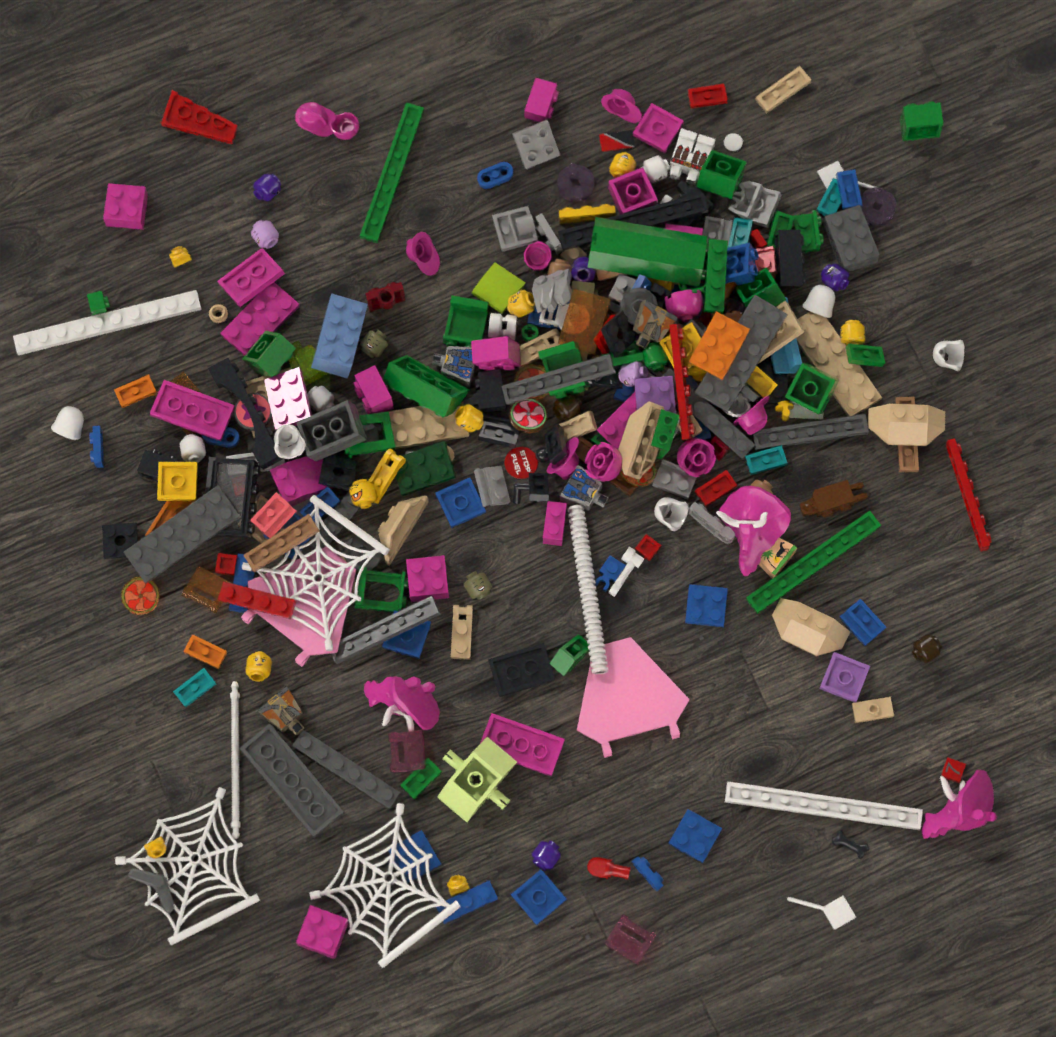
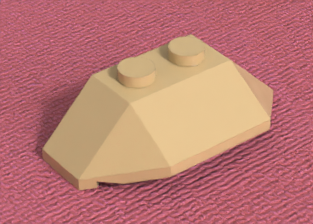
[618,401,664,480]
[868,404,945,446]
[378,495,429,566]
[772,598,850,656]

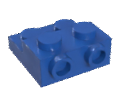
[725,243,759,286]

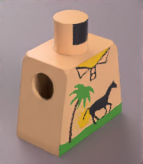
[758,538,797,579]

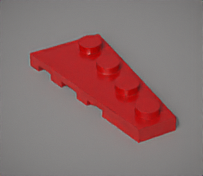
[161,90,238,145]

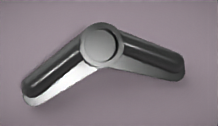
[128,869,174,913]

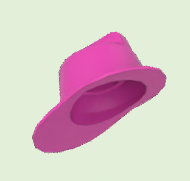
[601,89,642,123]
[295,102,335,137]
[406,232,440,276]
[733,396,770,435]
[547,437,579,480]

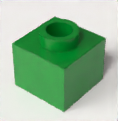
[87,291,110,316]

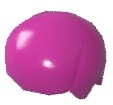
[329,112,359,140]
[524,241,552,271]

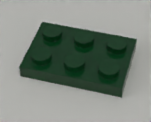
[392,441,456,496]

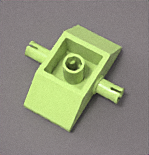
[437,737,517,822]

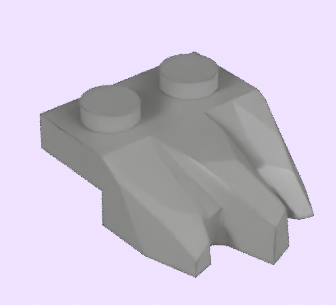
[728,181,782,228]
[532,269,572,313]

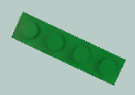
[704,239,728,314]

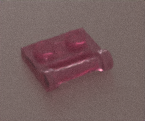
[388,730,426,773]
[605,914,657,965]

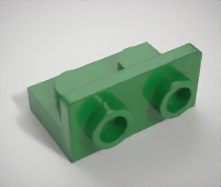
[793,210,823,253]
[601,341,644,366]

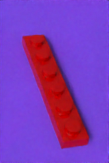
[669,324,695,440]
[945,438,991,552]

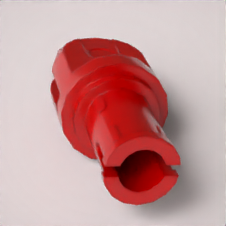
[587,857,631,880]

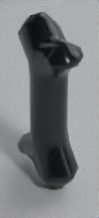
[831,830,869,859]

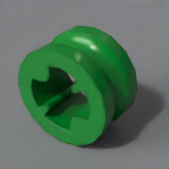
[521,324,538,342]

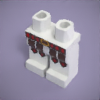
[670,128,715,185]

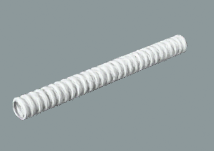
[567,505,609,674]

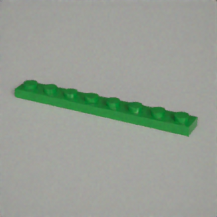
[360,102,424,244]
[746,511,881,614]

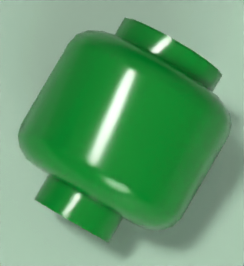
[642,342,669,372]

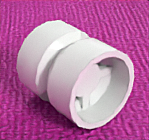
[488,313,517,340]

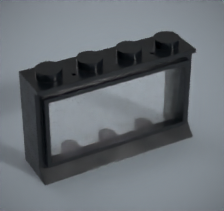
[205,457,261,538]

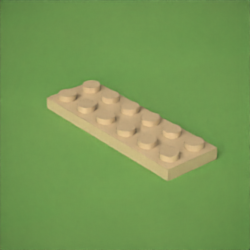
[797,311,882,416]

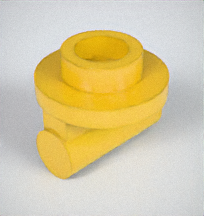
[169,246,192,268]
[688,366,707,382]
[775,401,794,421]
[144,836,166,858]
[447,875,470,897]

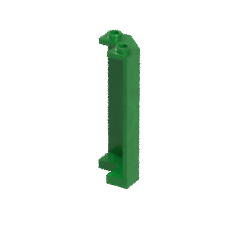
[588,217,708,287]

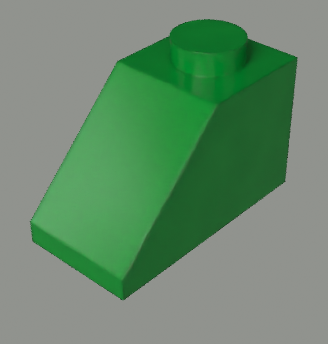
[549,634,590,676]

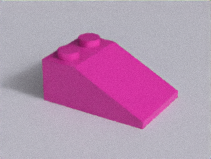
[270,456,334,507]

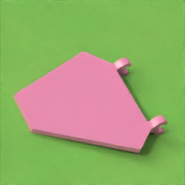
[241,546,357,667]
[577,637,689,758]

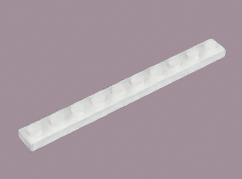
[13,290,201,355]
[725,782,923,830]

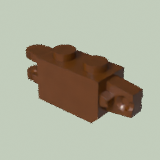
[799,480,868,518]

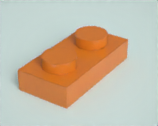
[114,375,157,408]
[184,634,227,669]

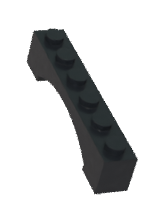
[208,358,283,470]

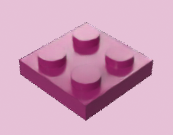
[633,103,684,153]

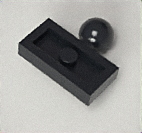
[535,424,568,465]

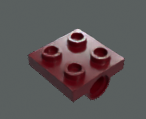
[365,282,405,312]

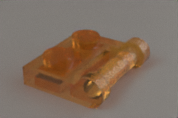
[181,566,231,613]

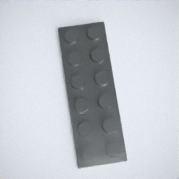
[695,295,788,413]
[124,485,240,584]
[239,723,344,838]

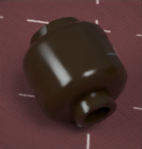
[553,394,582,422]
[912,634,942,663]

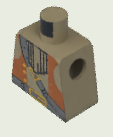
[633,300,678,349]
[258,686,304,735]

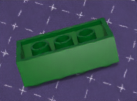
[383,355,469,417]

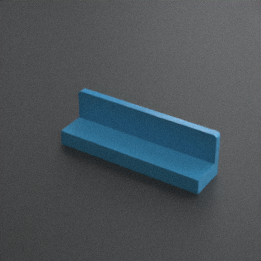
[771,298,802,374]

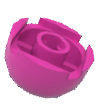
[664,290,703,322]
[677,438,716,477]
[585,442,622,482]

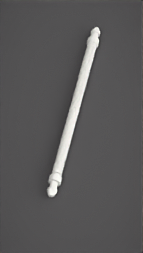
[230,681,241,839]

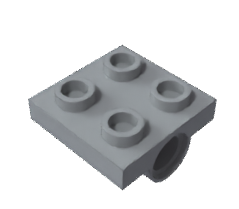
[512,120,560,169]
[492,206,538,252]

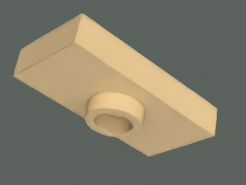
[559,411,597,443]
[852,697,894,723]

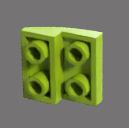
[471,263,525,314]

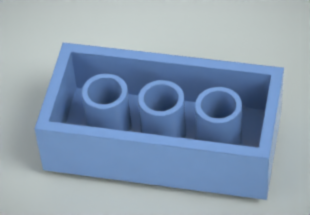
[311,293,368,378]

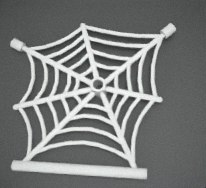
[242,495,389,651]
[115,787,260,945]
[310,803,461,968]

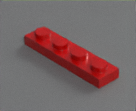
[218,581,296,620]

